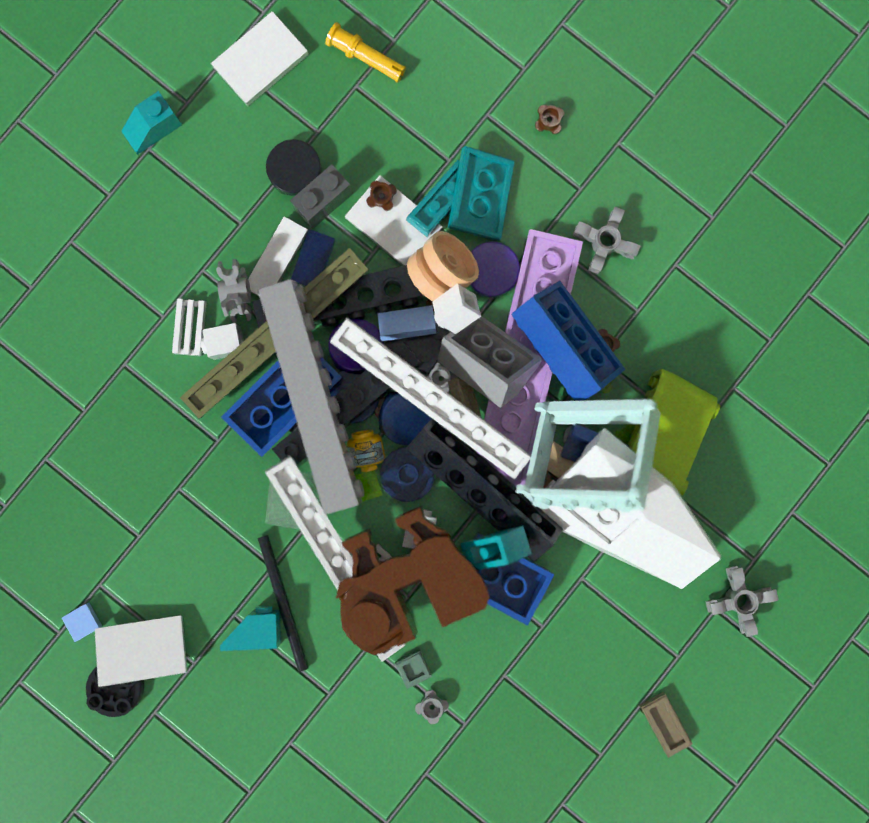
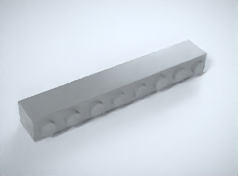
[258,279,365,515]

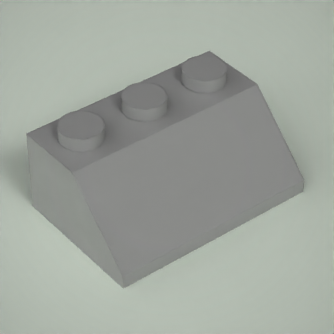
[437,316,542,408]

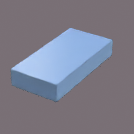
[378,305,436,341]

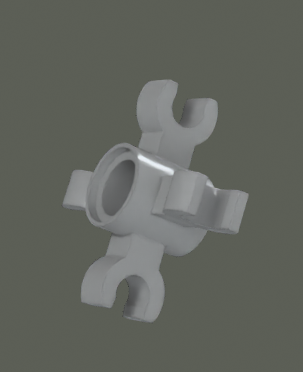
[572,207,640,275]
[217,259,252,323]
[705,566,779,637]

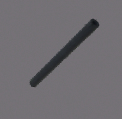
[257,535,309,672]

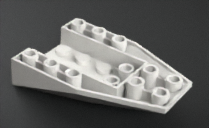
[539,428,721,589]

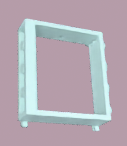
[516,399,660,513]

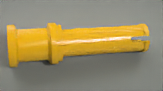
[325,22,406,83]

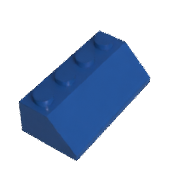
[511,281,626,401]
[221,357,342,457]

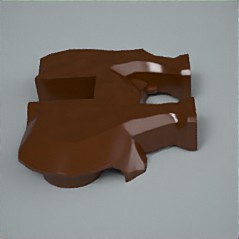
[336,505,489,655]

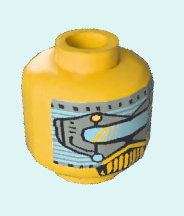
[346,430,385,472]

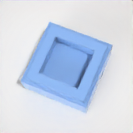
[62,603,103,642]

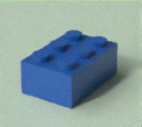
[473,532,554,626]

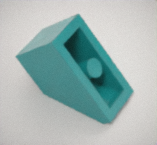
[121,91,182,154]
[460,526,532,570]
[220,606,281,651]

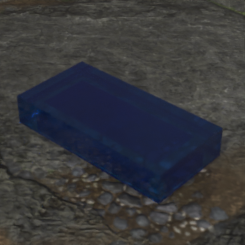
[291,229,336,287]

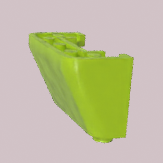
[627,369,720,496]

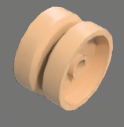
[407,231,479,301]

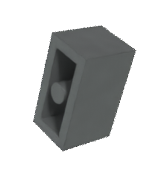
[290,164,353,229]

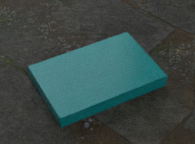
[448,146,515,241]

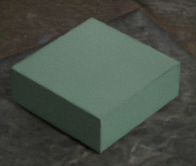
[395,650,432,689]

